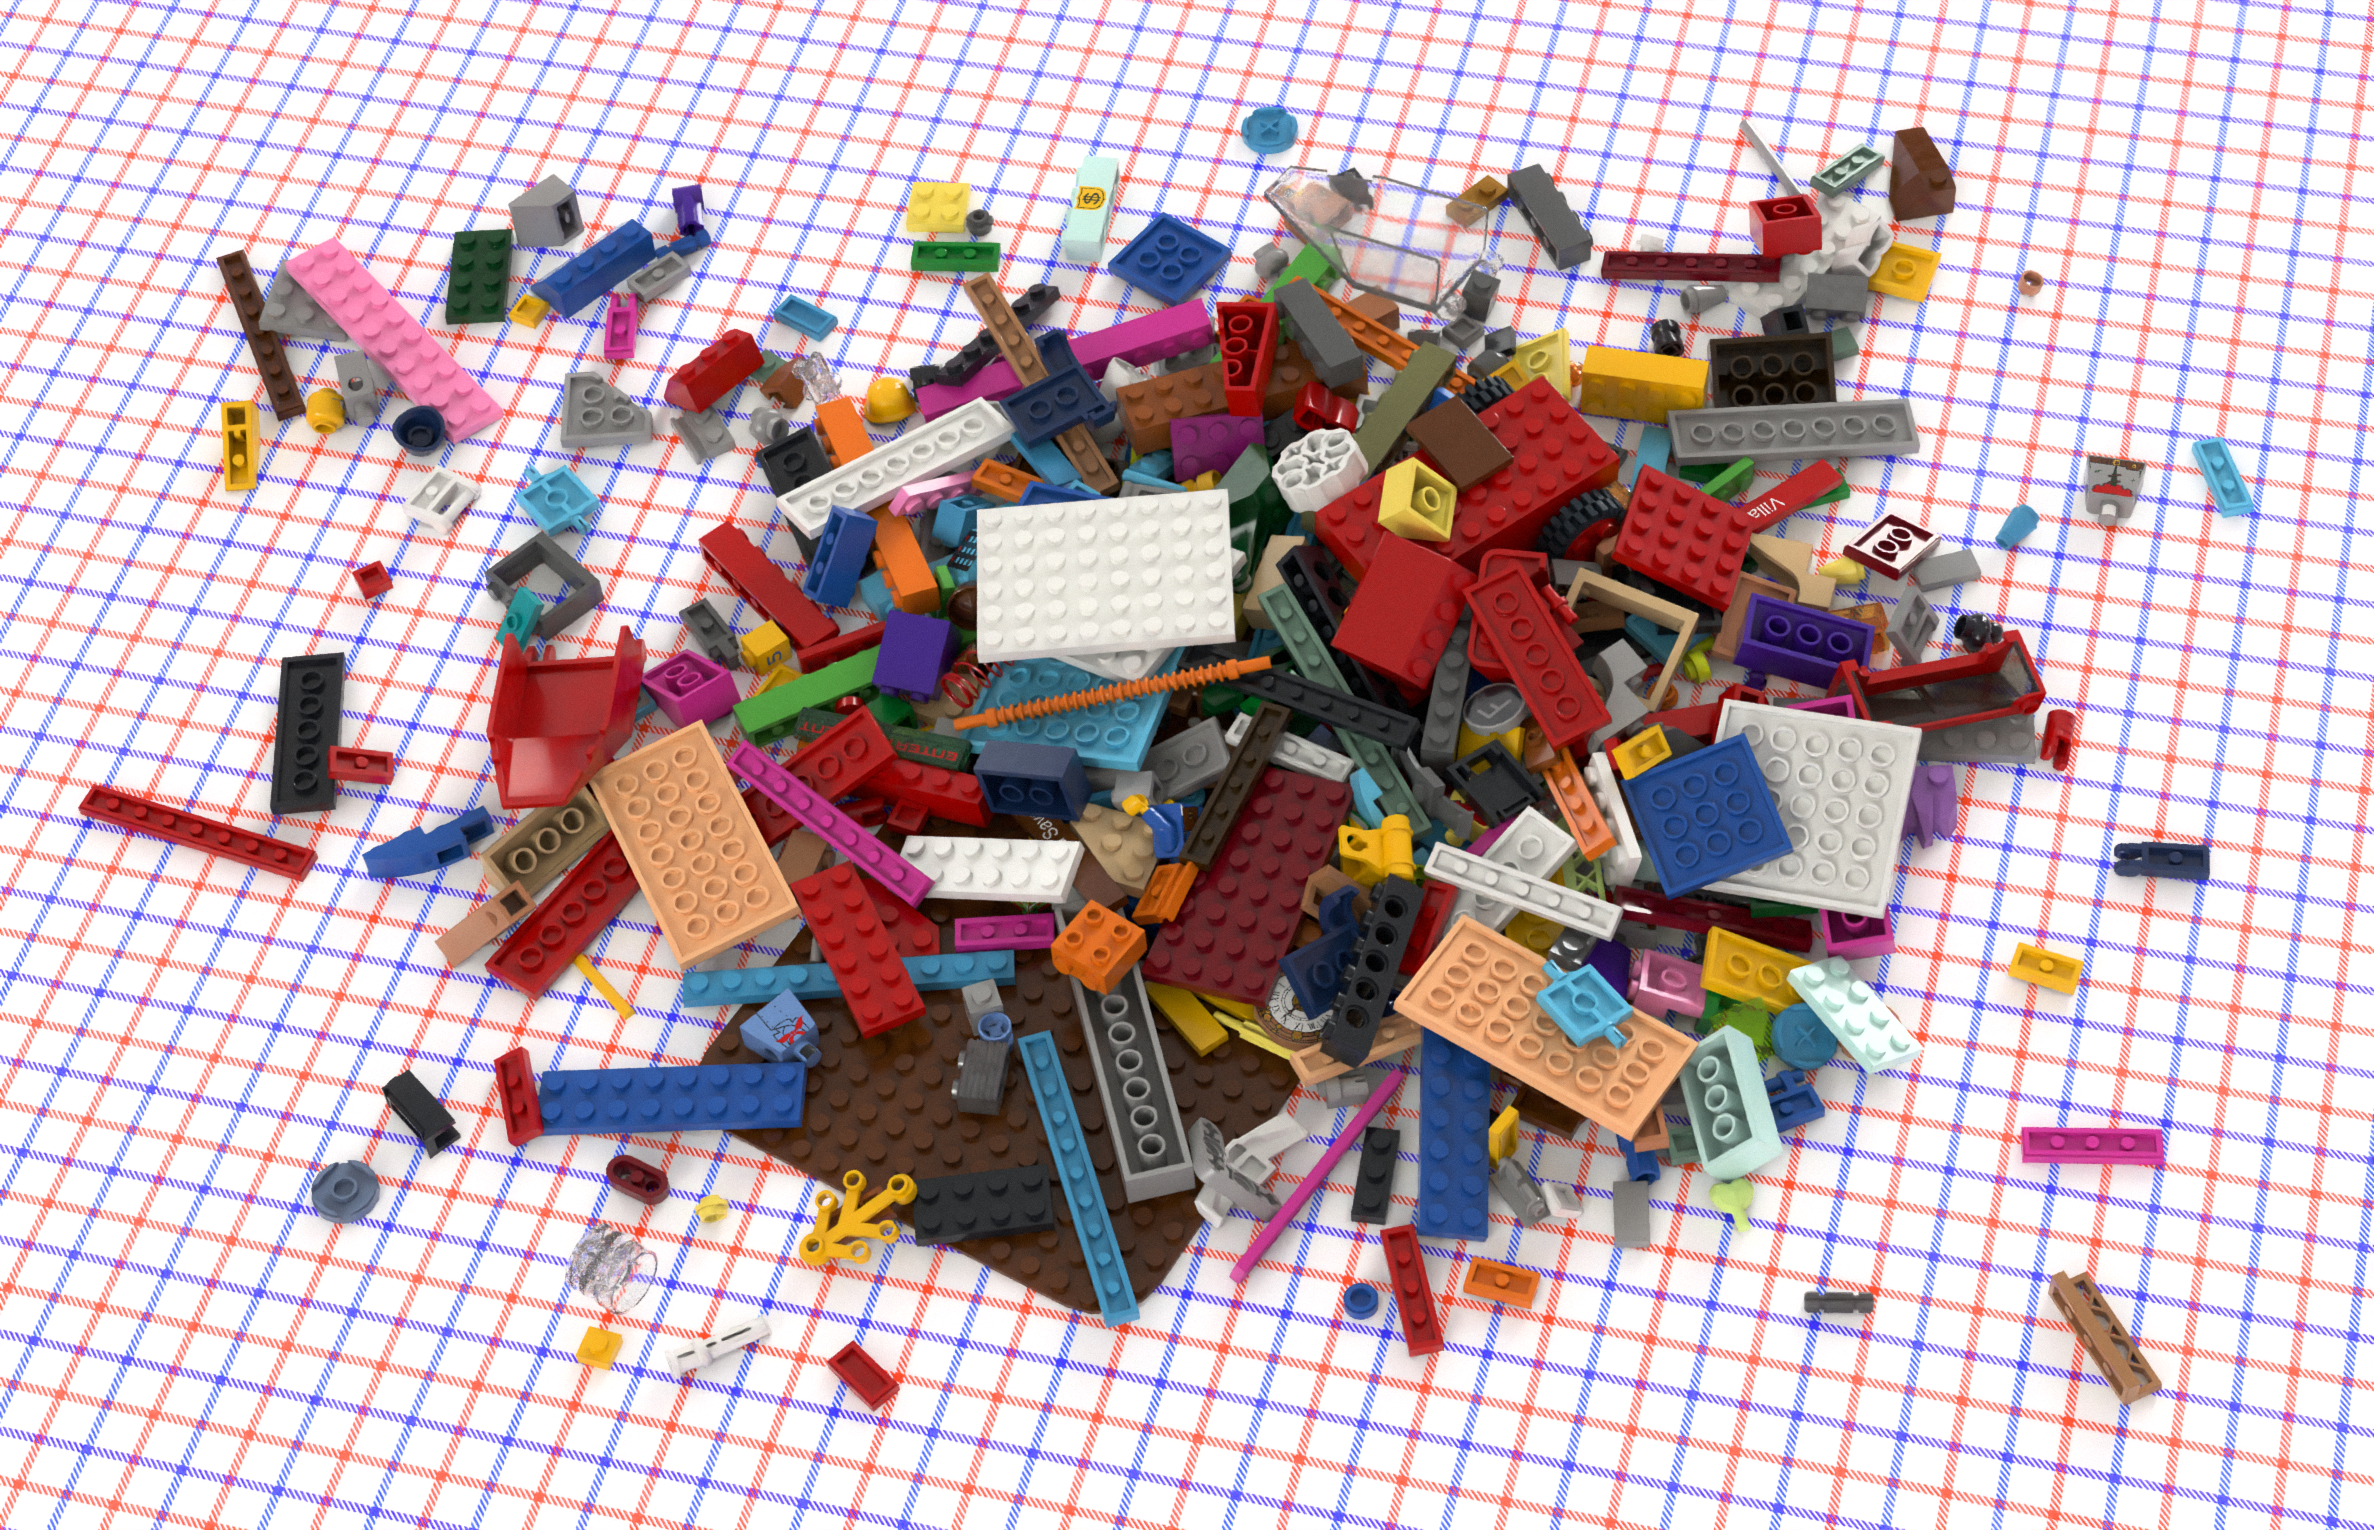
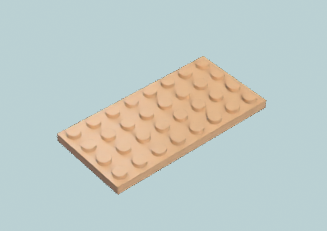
[589,719,801,971]
[1393,914,1699,1142]

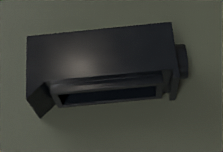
[381,1069,461,1159]

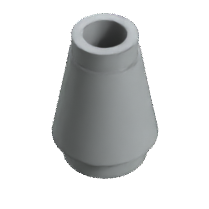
[1680,284,1727,314]

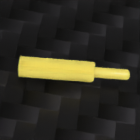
[1213,1011,1297,1060]

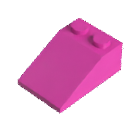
[641,649,742,729]

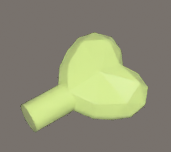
[1709,1178,1754,1232]

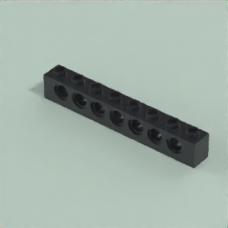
[1275,545,1423,763]

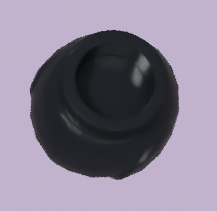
[1953,613,2004,652]

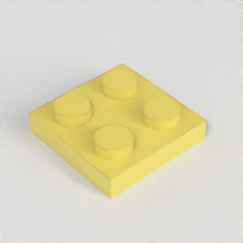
[906,182,971,233]

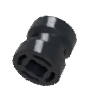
[1650,319,1684,357]

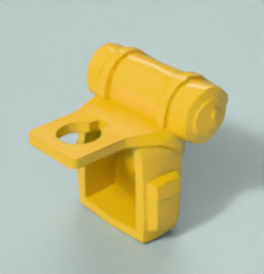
[1338,814,1416,890]

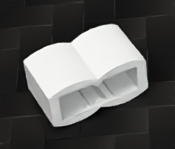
[1832,219,1894,277]

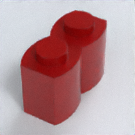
[1292,381,1358,435]

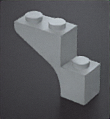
[1586,638,1649,756]
[1082,765,1165,817]

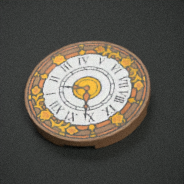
[1253,971,1351,1051]

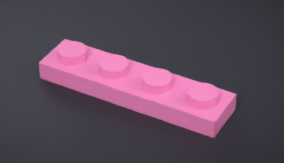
[888,469,985,517]

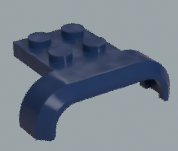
[998,329,1117,450]
[1277,884,1401,1021]

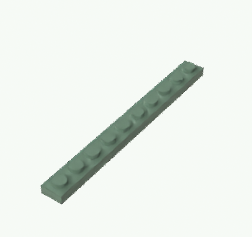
[1257,582,1433,843]

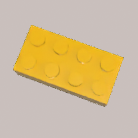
[1581,345,1709,424]

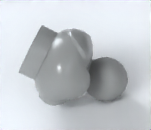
[1253,242,1289,280]
[749,407,789,445]

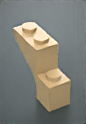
[1749,533,1837,614]

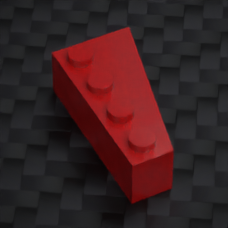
[1216,302,1281,417]

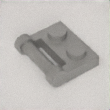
[1885,585,1940,667]

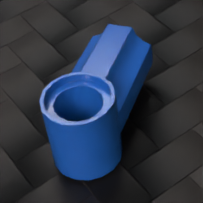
[1616,1134,1661,1185]

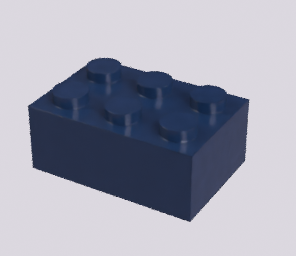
[973,740,1093,821]

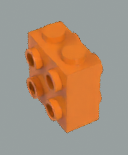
[1050,899,1147,996]

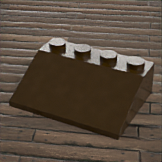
[1707,332,1837,408]

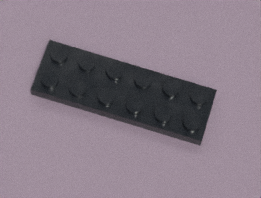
[755,425,875,574]
[270,652,346,815]

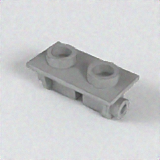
[1489,1156,1552,1228]

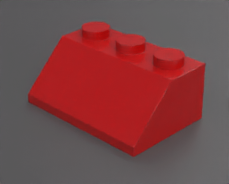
[664,328,765,414]

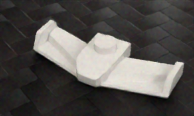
[1194,1111,1311,1229]

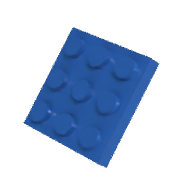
[1108,212,1232,307]

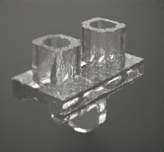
[791,351,843,406]

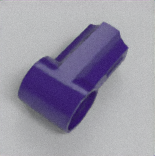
[672,184,705,237]

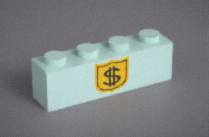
[1061,156,1121,262]

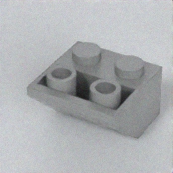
[508,173,585,247]

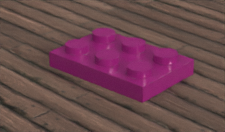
[1169,412,1265,482]

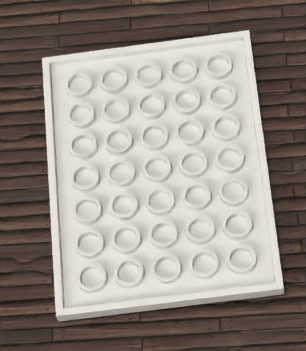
[977,489,1236,663]

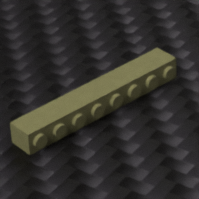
[1299,341,1457,535]

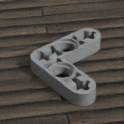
[1188,1117,1282,1222]

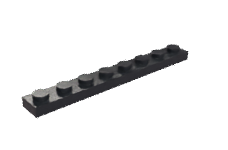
[1176,644,1420,752]

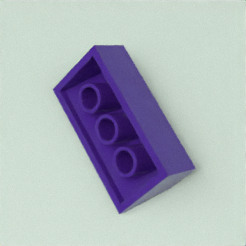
[1733,592,1875,690]

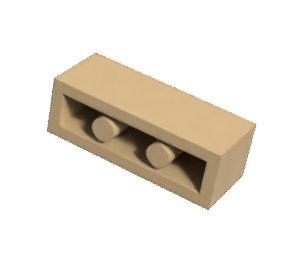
[1242,535,1310,630]

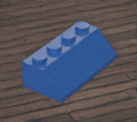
[530,219,657,319]

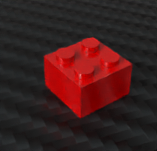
[1749,194,1822,259]

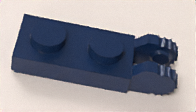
[2114,841,2210,880]

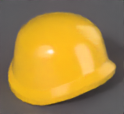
[863,377,916,424]

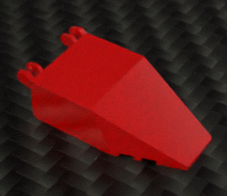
[486,625,647,810]

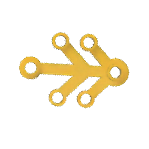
[799,1170,917,1266]

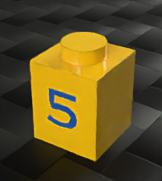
[740,620,792,676]

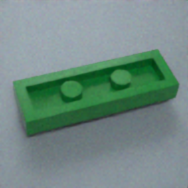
[910,241,1002,272]

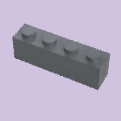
[1507,163,1594,271]
[1274,277,1363,389]

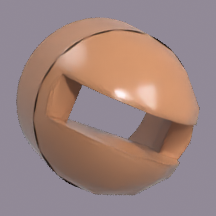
[2017,270,2044,297]

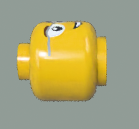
[306,388,346,434]

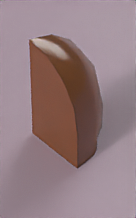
[759,356,810,409]

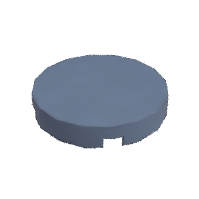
[311,1160,380,1224]

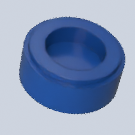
[1343,1283,1379,1320]

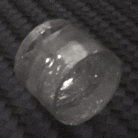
[565,1223,658,1316]

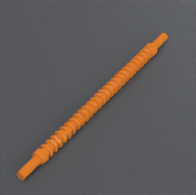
[953,656,1272,731]

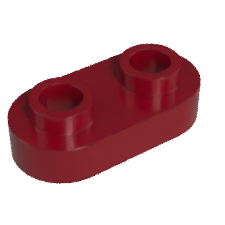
[606,1155,670,1205]

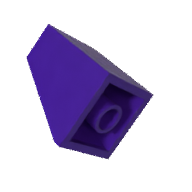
[872,609,963,704]

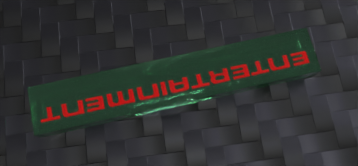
[791,707,973,773]

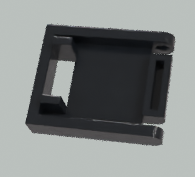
[1444,738,1546,829]

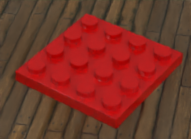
[1611,464,1756,613]

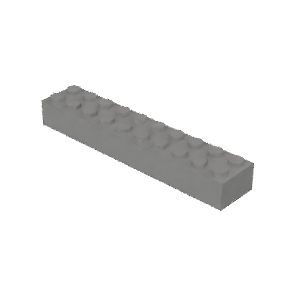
[1053,899,1196,1203]

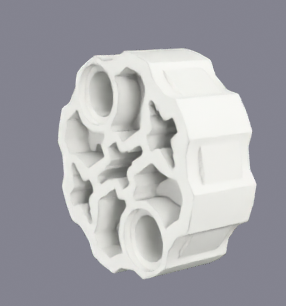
[1272,428,1368,513]

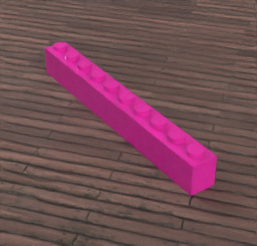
[915,298,1216,424]

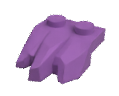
[1900,765,1957,849]

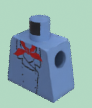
[739,988,822,1068]

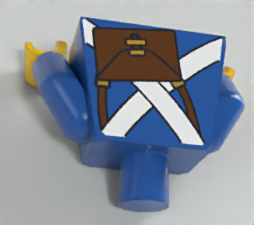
[1122,794,1204,866]

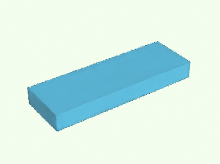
[2191,437,2254,518]

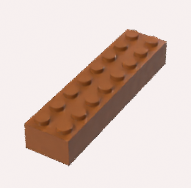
[1116,328,1368,456]

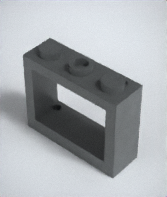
[484,531,604,641]

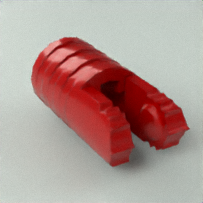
[2040,709,2076,772]
[833,796,889,828]

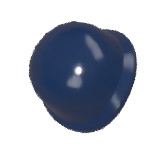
[392,406,445,457]

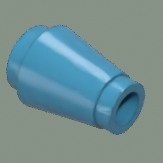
[1995,504,2040,550]

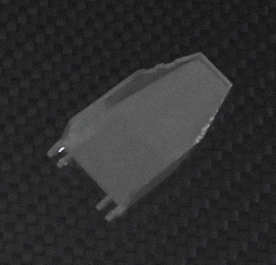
[1264,165,1505,322]

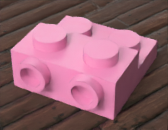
[1626,948,1706,1019]

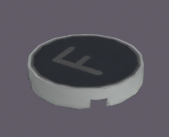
[1463,683,1527,736]

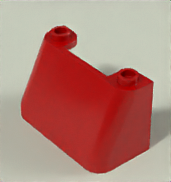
[1467,548,1550,685]

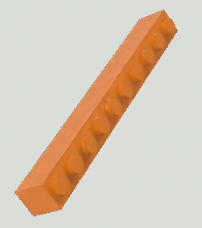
[812,396,941,615]

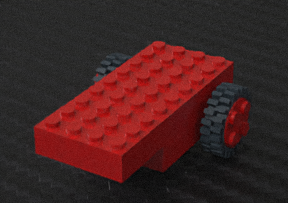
[1315,375,1626,584]

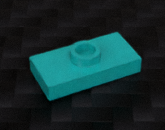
[495,587,545,652]

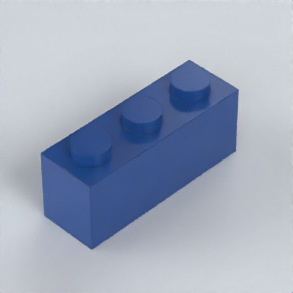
[802,505,878,608]

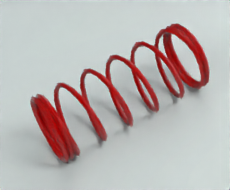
[941,651,1014,709]

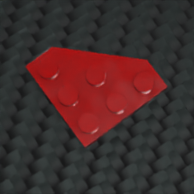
[860,878,941,958]

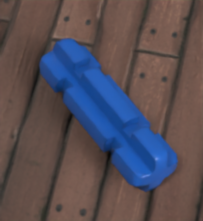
[655,229,712,260]

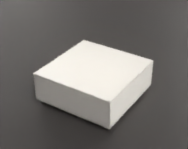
[1538,1181,1583,1219]

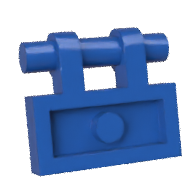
[1764,1068,1825,1133]

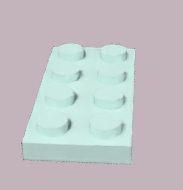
[1786,955,1923,1075]

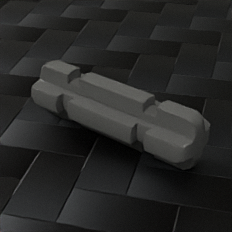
[1803,1291,1874,1313]

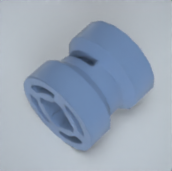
[978,1012,1014,1052]

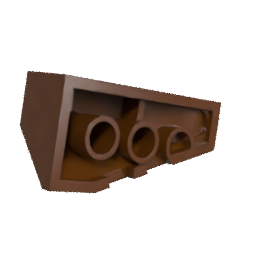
[1888,127,1956,222]

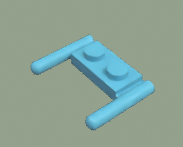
[1122,449,1187,492]

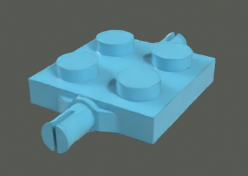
[515,465,601,538]
[1535,960,1633,1049]

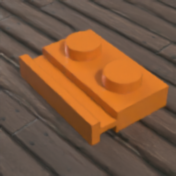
[1131,861,1199,925]

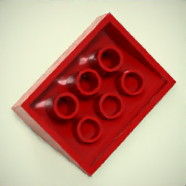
[1330,531,1478,691]

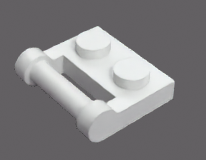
[402,465,483,534]

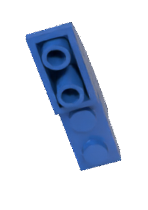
[362,805,495,878]

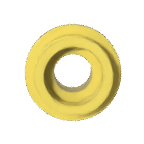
[694,1195,729,1223]

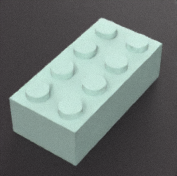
[1679,1025,1783,1184]

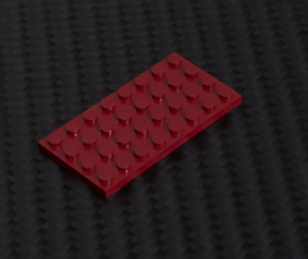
[1140,767,1355,1009]

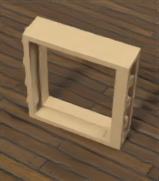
[1566,567,1699,714]

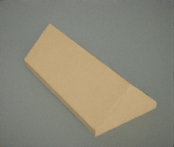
[479,786,611,897]

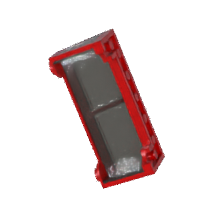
[1825,629,2047,732]

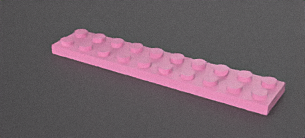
[285,237,503,444]

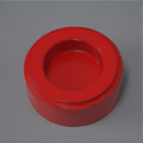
[834,696,866,722]

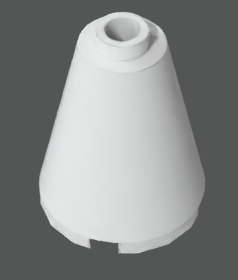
[1086,357,1152,444]

